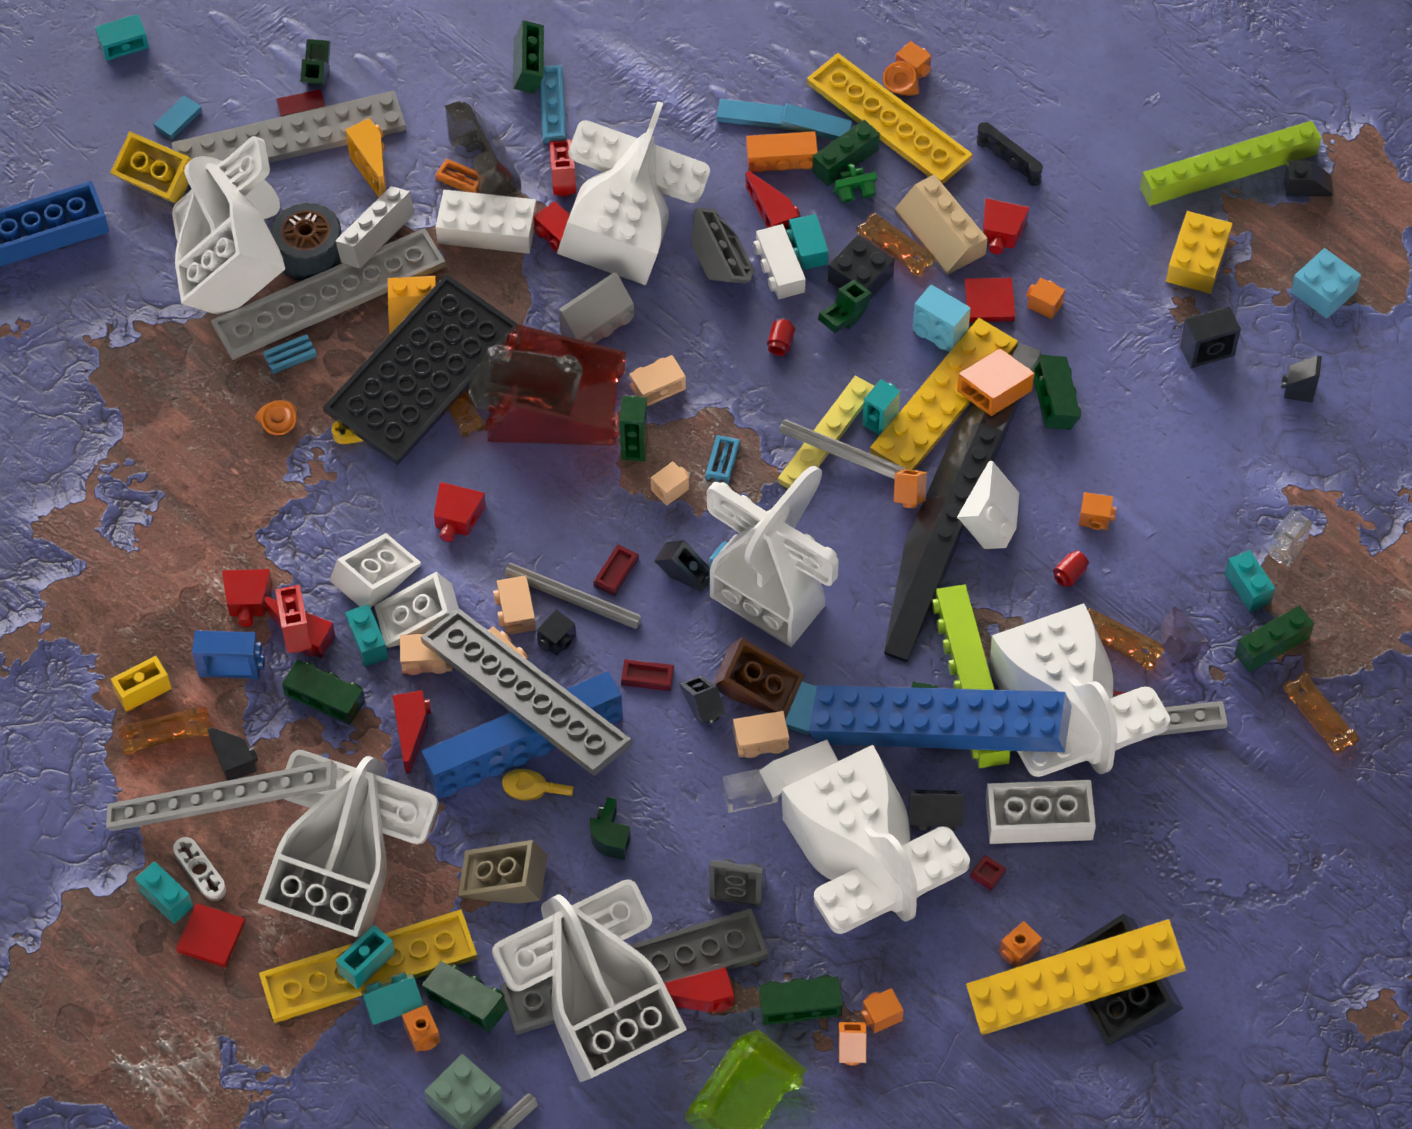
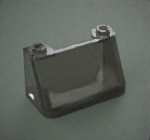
[445,101,522,197]
[468,345,583,422]

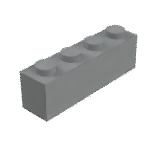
[335,186,415,268]

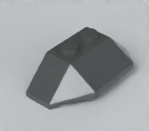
[691,208,754,284]

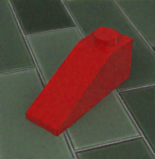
[549,140,577,197]
[745,171,801,230]
[275,585,312,653]
[264,596,335,659]
[392,690,432,773]
[664,967,734,1013]

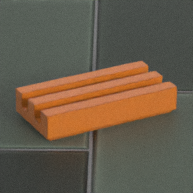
[435,158,487,193]

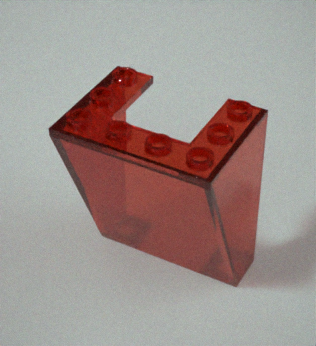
[485,324,626,446]

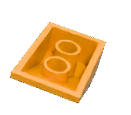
[345,118,386,198]
[388,276,436,335]

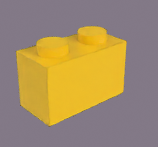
[111,656,172,712]

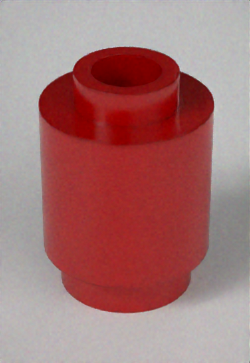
[767,319,795,356]
[1053,551,1089,587]

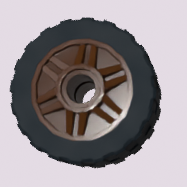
[270,203,342,281]

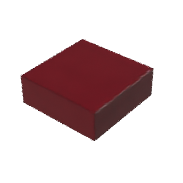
[970,855,1007,891]

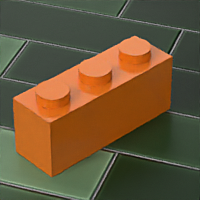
[746,132,817,172]

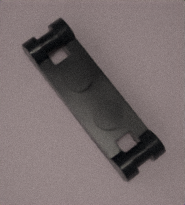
[976,122,1043,186]

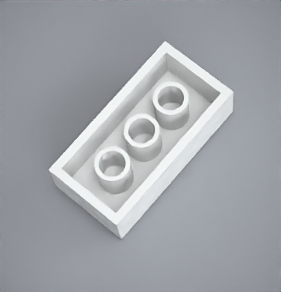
[436,190,537,254]
[985,780,1096,844]

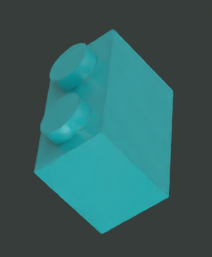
[95,14,149,61]
[786,214,828,270]
[862,379,901,436]
[1225,550,1275,612]
[345,604,388,667]
[135,861,193,924]
[336,925,395,990]
[361,972,423,1025]

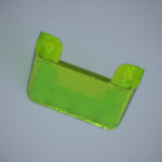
[683,1029,807,1129]

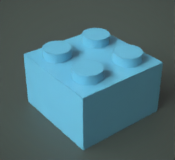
[1290,248,1361,319]
[912,285,971,352]

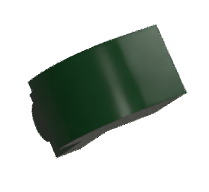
[300,39,331,85]
[818,279,872,333]
[589,797,631,860]

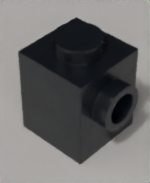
[537,609,576,656]

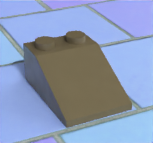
[458,840,548,904]

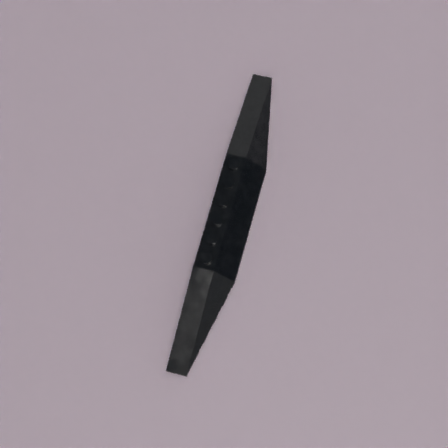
[884,343,1041,662]

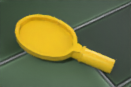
[502,769,574,801]

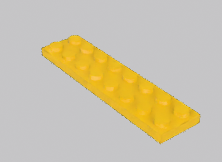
[807,53,972,184]
[870,318,1018,470]
[259,909,478,1023]
[966,919,1186,1035]

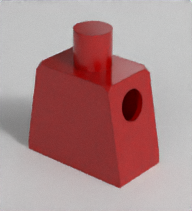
[983,198,1029,254]
[434,482,486,542]
[222,569,272,627]

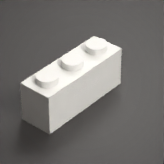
[753,224,805,300]
[759,740,838,798]

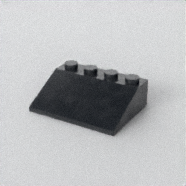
[1062,913,1183,1046]

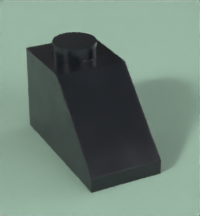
[1284,161,1333,196]
[1281,355,1322,403]
[654,540,710,591]
[679,675,726,723]
[207,727,258,781]

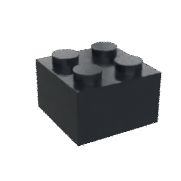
[828,235,895,299]
[1180,306,1241,368]
[908,789,963,831]

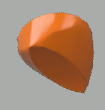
[883,61,919,96]
[255,400,297,435]

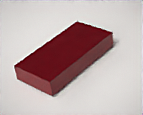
[276,89,325,117]
[593,544,639,596]
[621,659,674,691]

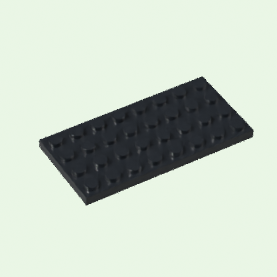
[323,274,521,465]

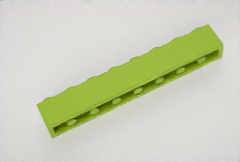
[1140,120,1322,206]
[932,584,1010,768]

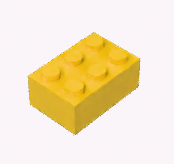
[110,131,192,204]
[1166,211,1232,294]

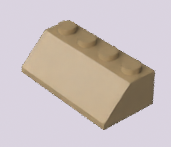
[895,174,987,275]

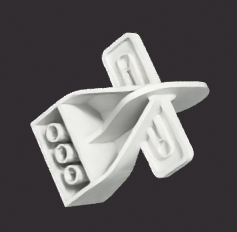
[557,101,710,285]
[172,136,285,316]
[707,466,839,647]
[989,604,1170,777]
[782,745,970,934]
[258,750,439,938]
[492,879,687,1082]

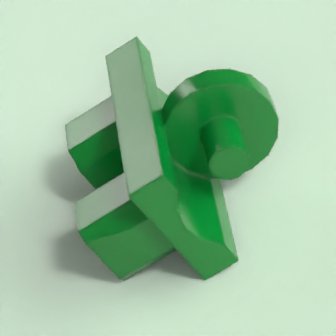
[832,163,877,204]

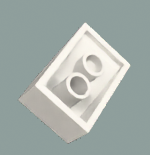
[957,461,1019,549]
[329,533,421,608]
[374,572,459,648]

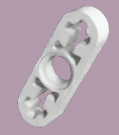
[173,837,226,902]

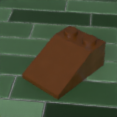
[713,638,805,718]

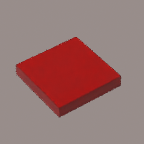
[964,278,1015,322]
[176,903,246,968]

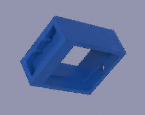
[192,630,265,679]

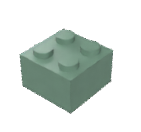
[424,1054,503,1129]

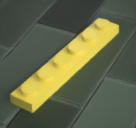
[778,376,874,489]

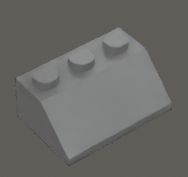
[559,272,634,354]

